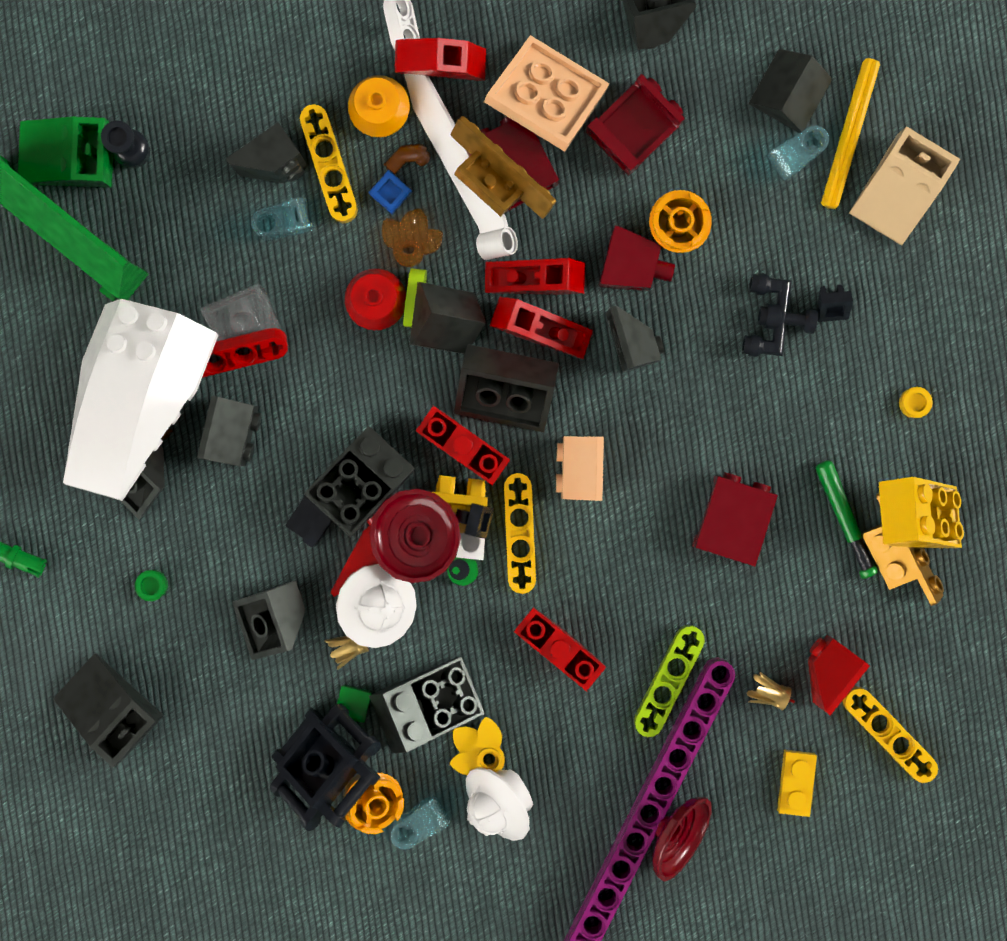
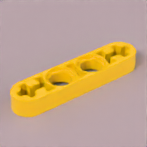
[300,104,358,223]
[504,473,536,594]
[843,686,938,783]

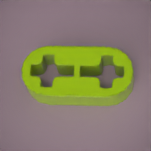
[403,268,427,328]

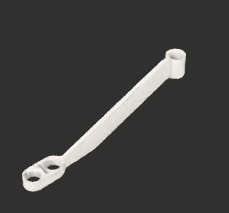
[383,0,518,260]

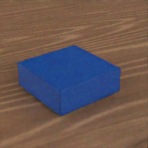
[368,170,412,215]

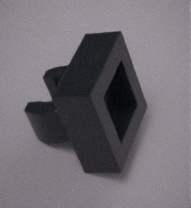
[817,285,853,322]
[456,503,494,539]

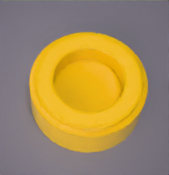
[899,387,933,418]

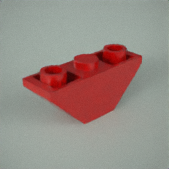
[395,38,486,81]
[416,405,510,485]
[513,607,606,692]

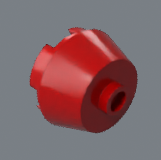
[345,268,406,330]

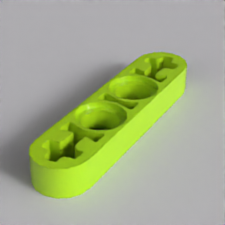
[634,625,705,737]

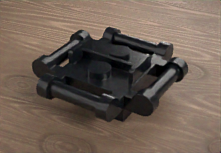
[270,703,381,831]

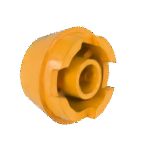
[348,75,410,137]
[649,190,712,253]
[344,773,404,834]

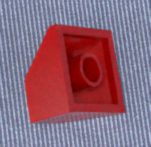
[808,635,870,716]

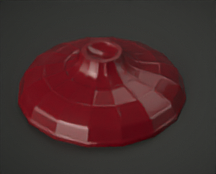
[370,489,461,583]
[653,797,712,882]

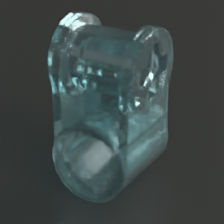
[766,125,829,181]
[251,197,314,241]
[391,795,451,850]

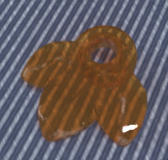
[382,208,443,267]

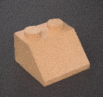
[556,436,604,501]

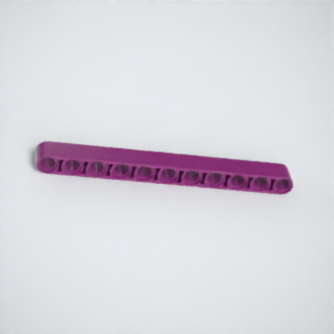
[564,657,735,941]

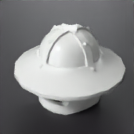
[336,564,417,648]
[466,767,533,841]

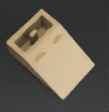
[849,126,960,245]

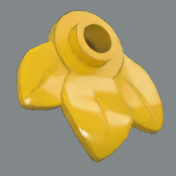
[450,717,505,775]

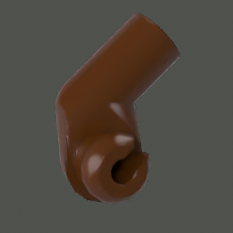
[383,144,431,175]

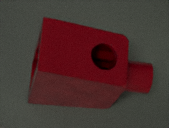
[598,225,675,291]

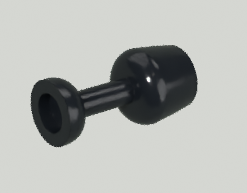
[101,120,150,168]

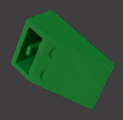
[18,116,113,188]

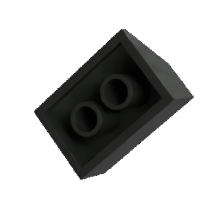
[453,344,559,433]

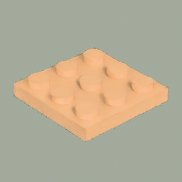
[484,35,609,152]

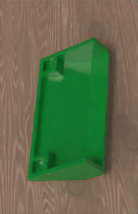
[0,155,149,301]

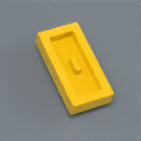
[777,750,817,817]

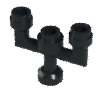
[742,273,818,357]

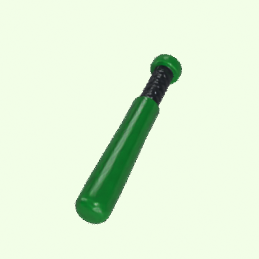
[815,460,878,579]

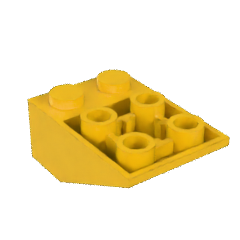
[879,477,964,548]

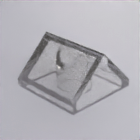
[200,284,283,352]

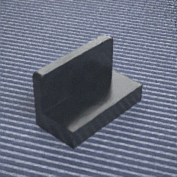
[286,476,333,548]

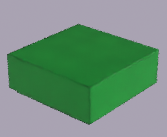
[337,684,372,723]

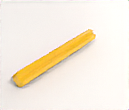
[821,58,880,209]

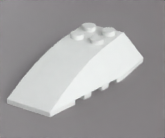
[63,299,218,501]

